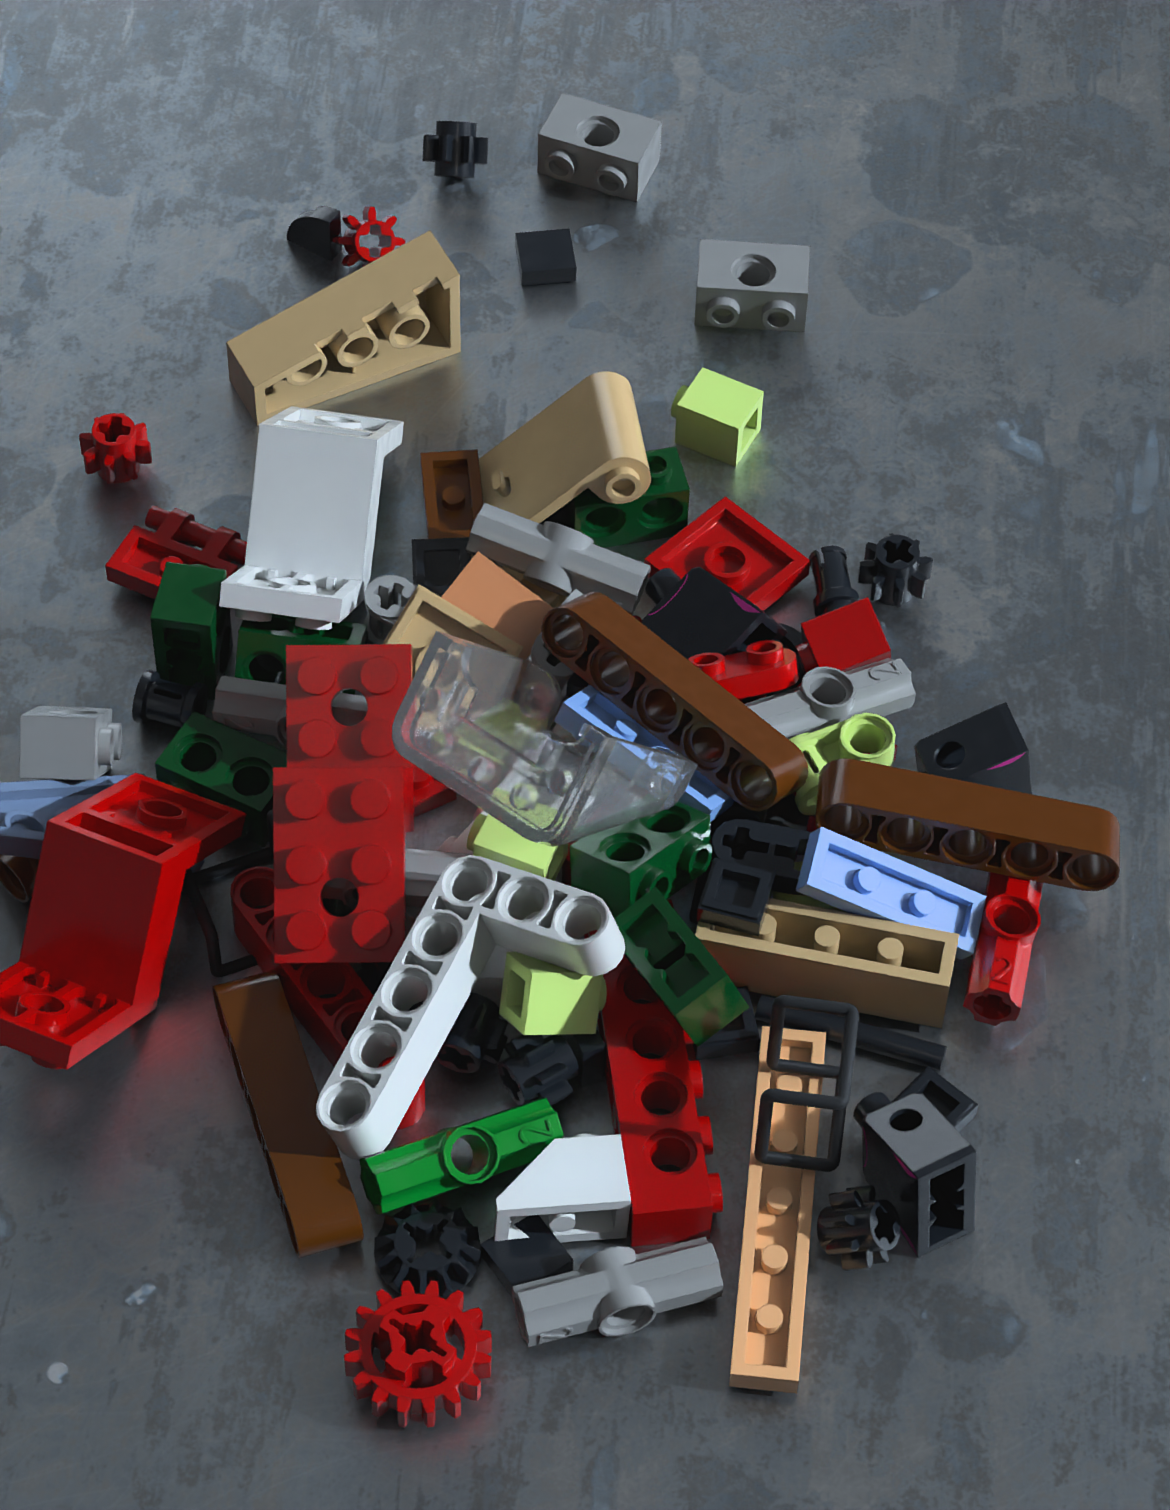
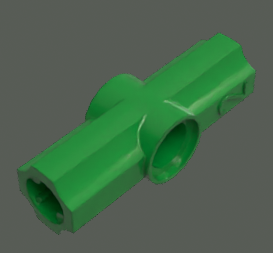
[359,1097,564,1214]

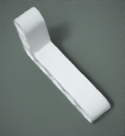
[316,855,625,1160]

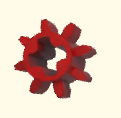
[333,206,405,267]
[79,413,152,484]

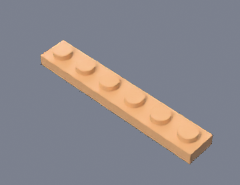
[729,1026,826,1394]

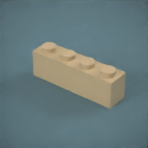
[695,898,959,1028]

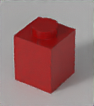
[794,597,891,674]

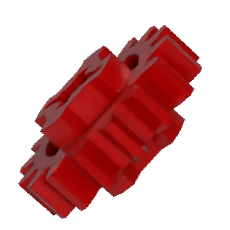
[344,1280,492,1428]

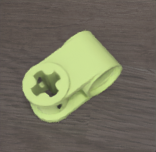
[789,713,896,815]

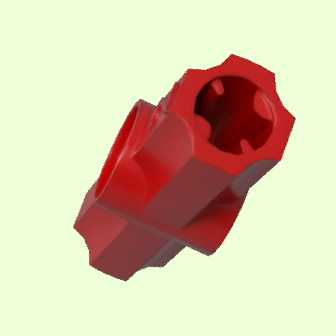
[963,872,1043,1026]

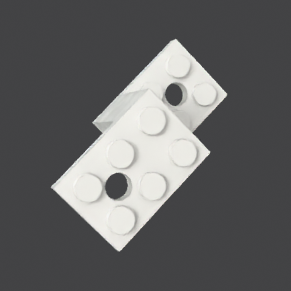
[219,406,404,630]

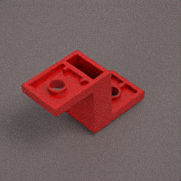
[273,644,414,963]
[0,772,246,1070]

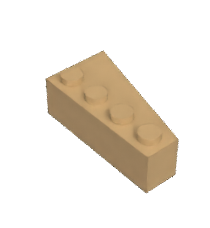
[226,230,461,426]

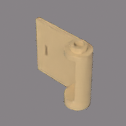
[479,371,651,524]

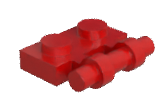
[105,505,247,599]

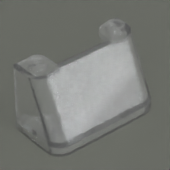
[392,631,698,847]

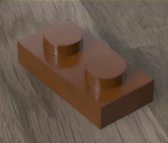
[420,449,484,539]

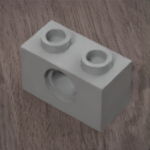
[537,93,662,202]
[694,239,810,332]
[19,706,122,780]

